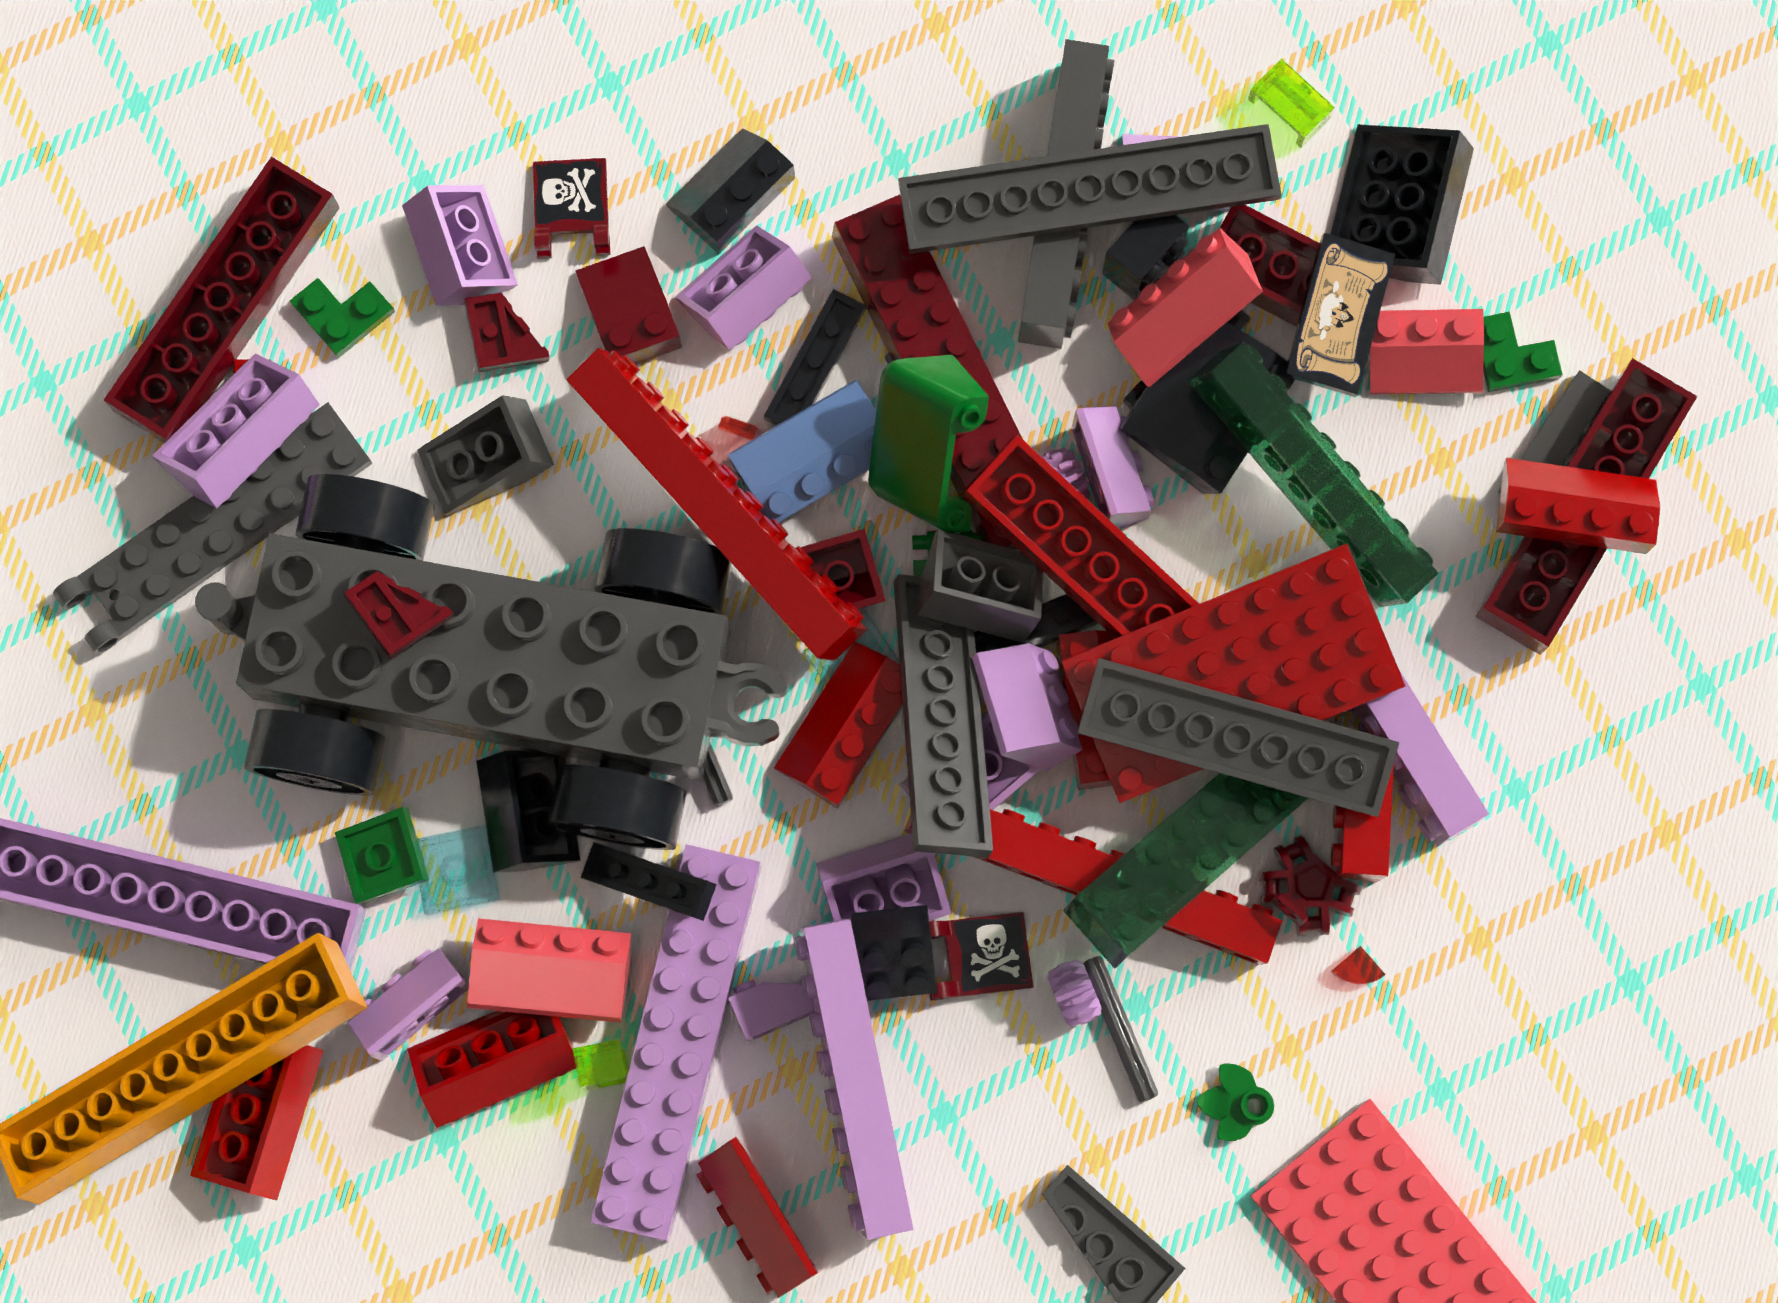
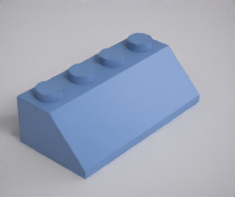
[726,380,876,522]

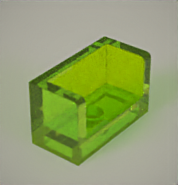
[1248,58,1335,148]
[573,1039,629,1091]

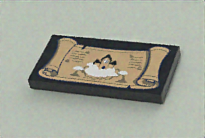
[1284,233,1395,397]

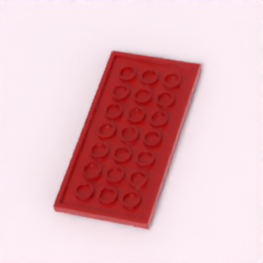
[1061,543,1406,803]

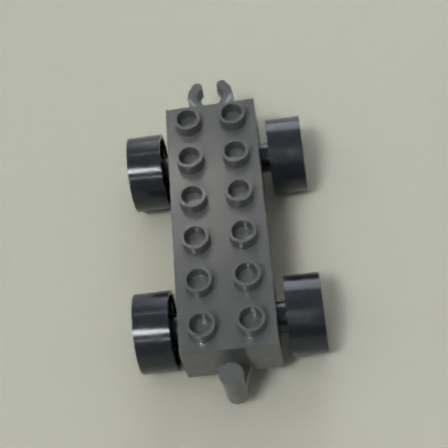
[195,474,788,850]

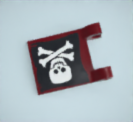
[533,158,611,259]
[929,912,1034,1001]

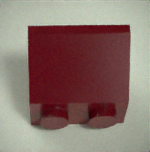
[801,529,886,610]

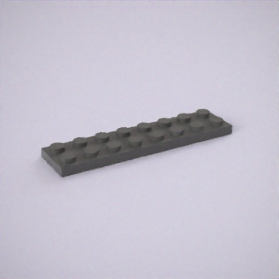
[894,574,993,858]
[1078,658,1399,817]

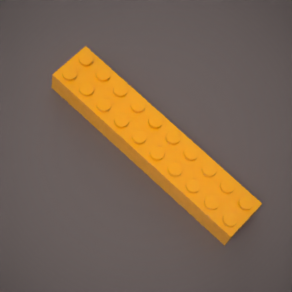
[0,933,367,1205]

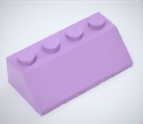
[152,353,320,508]

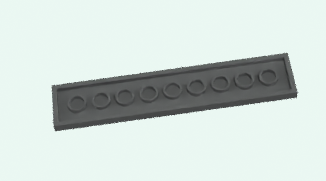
[898,124,1282,254]

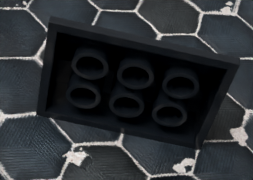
[1330,124,1474,285]
[1119,322,1296,494]

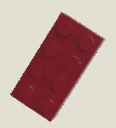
[1220,205,1319,327]

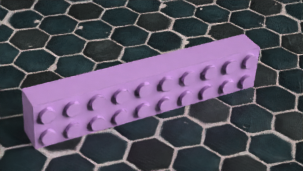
[0,818,367,970]
[590,844,762,1242]

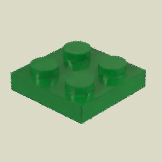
[335,807,429,905]

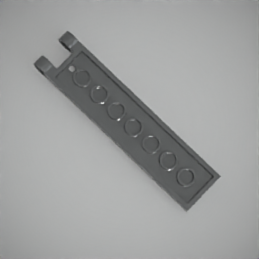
[53,402,373,654]

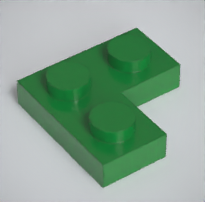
[289,278,395,359]
[1483,311,1563,392]

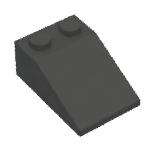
[417,395,554,515]

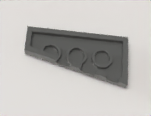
[1042,1165,1186,1303]

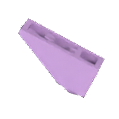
[728,980,815,1043]

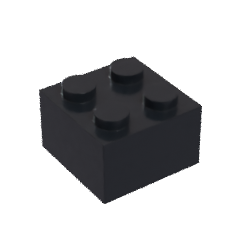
[1102,215,1189,300]
[850,905,937,1001]

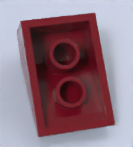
[575,246,682,364]

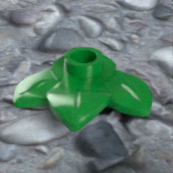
[1196,1063,1274,1141]

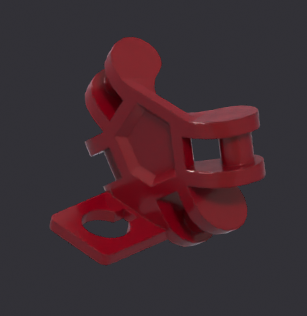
[1259,835,1361,937]

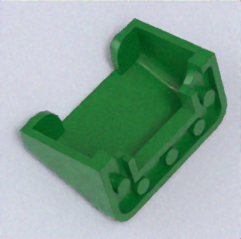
[868,355,989,533]

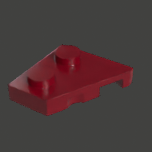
[464,292,550,372]
[344,571,453,659]

